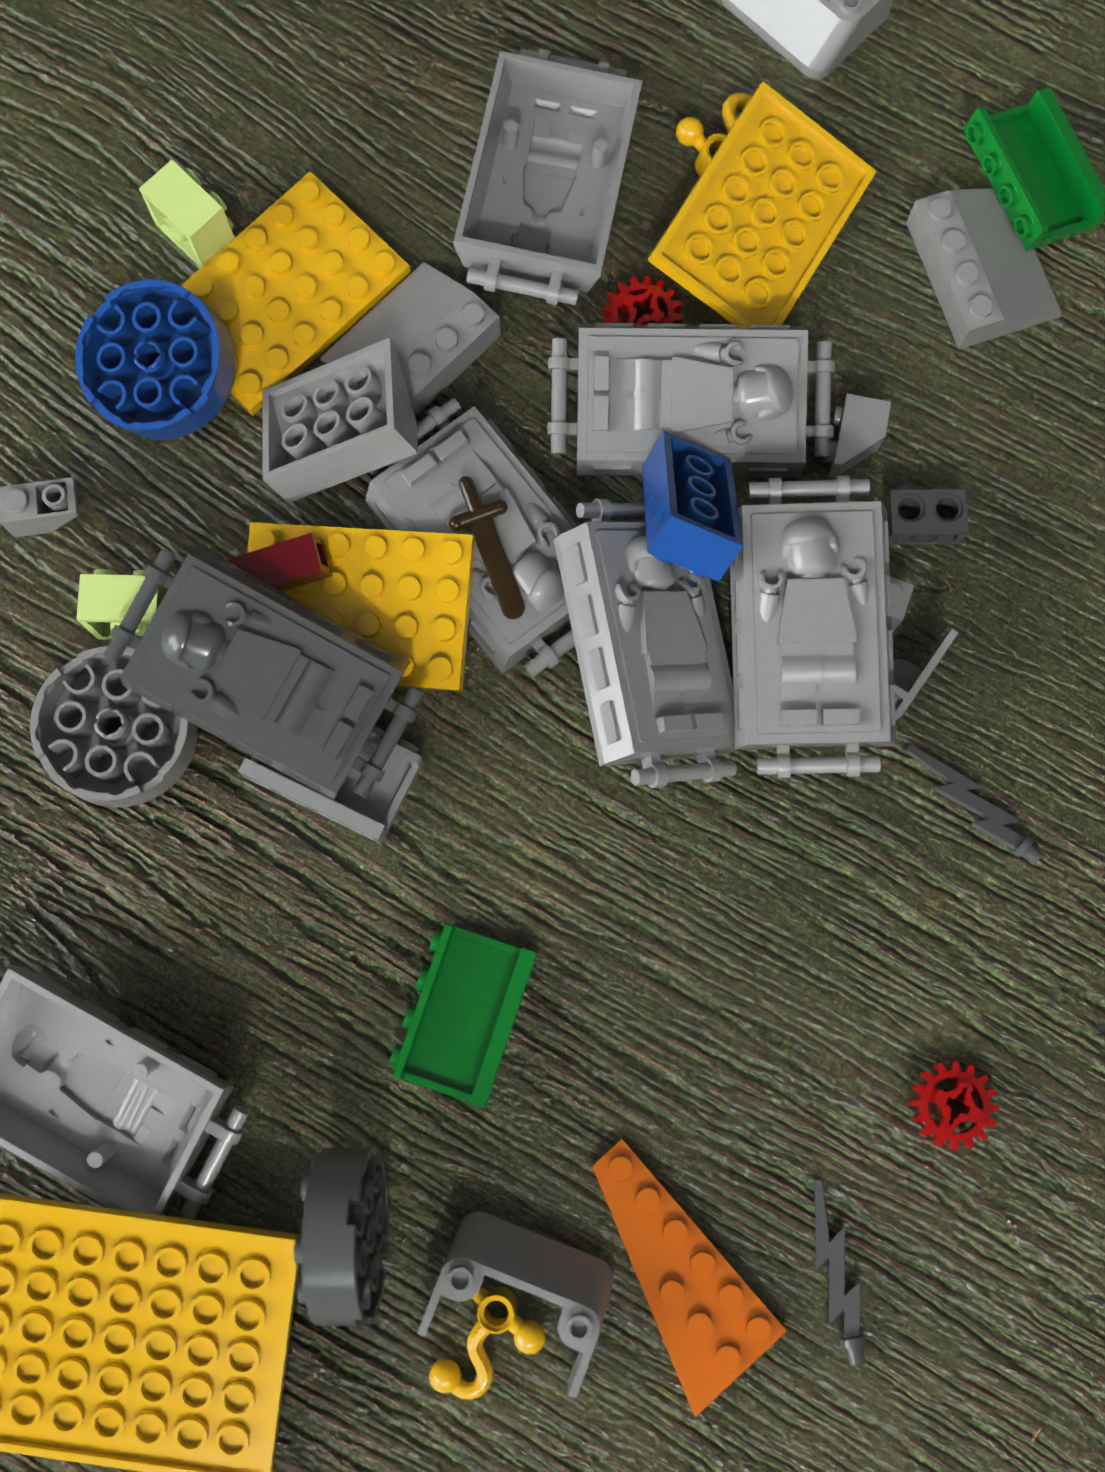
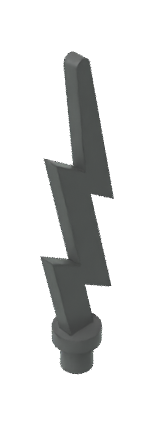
[906,745,1044,865]
[814,1179,866,1365]

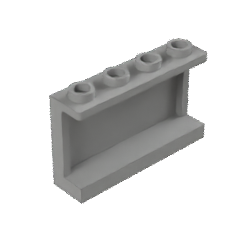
[238,726,424,845]

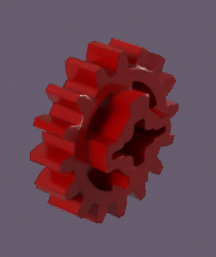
[603,275,683,325]
[907,1061,1000,1151]

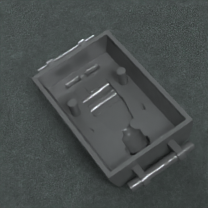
[103,546,424,800]

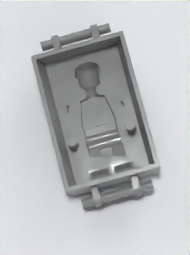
[454,48,642,305]
[547,323,835,478]
[366,398,577,678]
[730,475,896,778]
[554,499,737,788]
[0,966,249,1219]

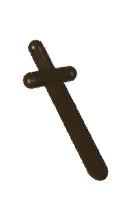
[449,476,525,619]

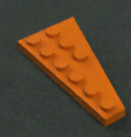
[591,1138,787,1417]

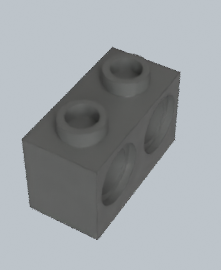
[883,484,969,545]

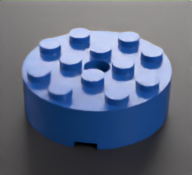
[75,279,236,440]

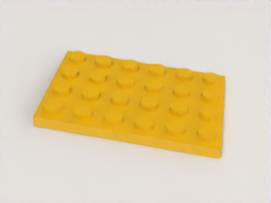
[647,81,877,326]
[181,171,411,416]
[247,522,476,691]

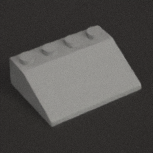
[906,188,1062,350]
[319,262,501,417]
[262,337,418,503]

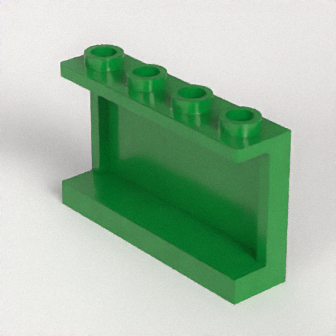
[962,87,1105,251]
[389,922,537,1109]

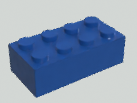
[642,430,743,582]

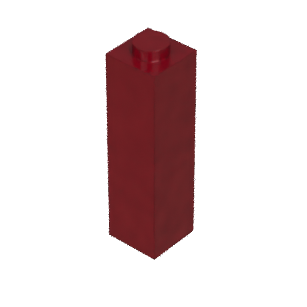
[226,533,333,592]

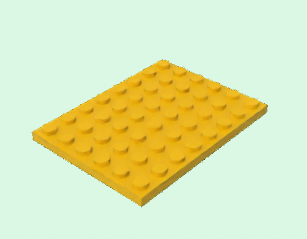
[0,1193,302,1472]

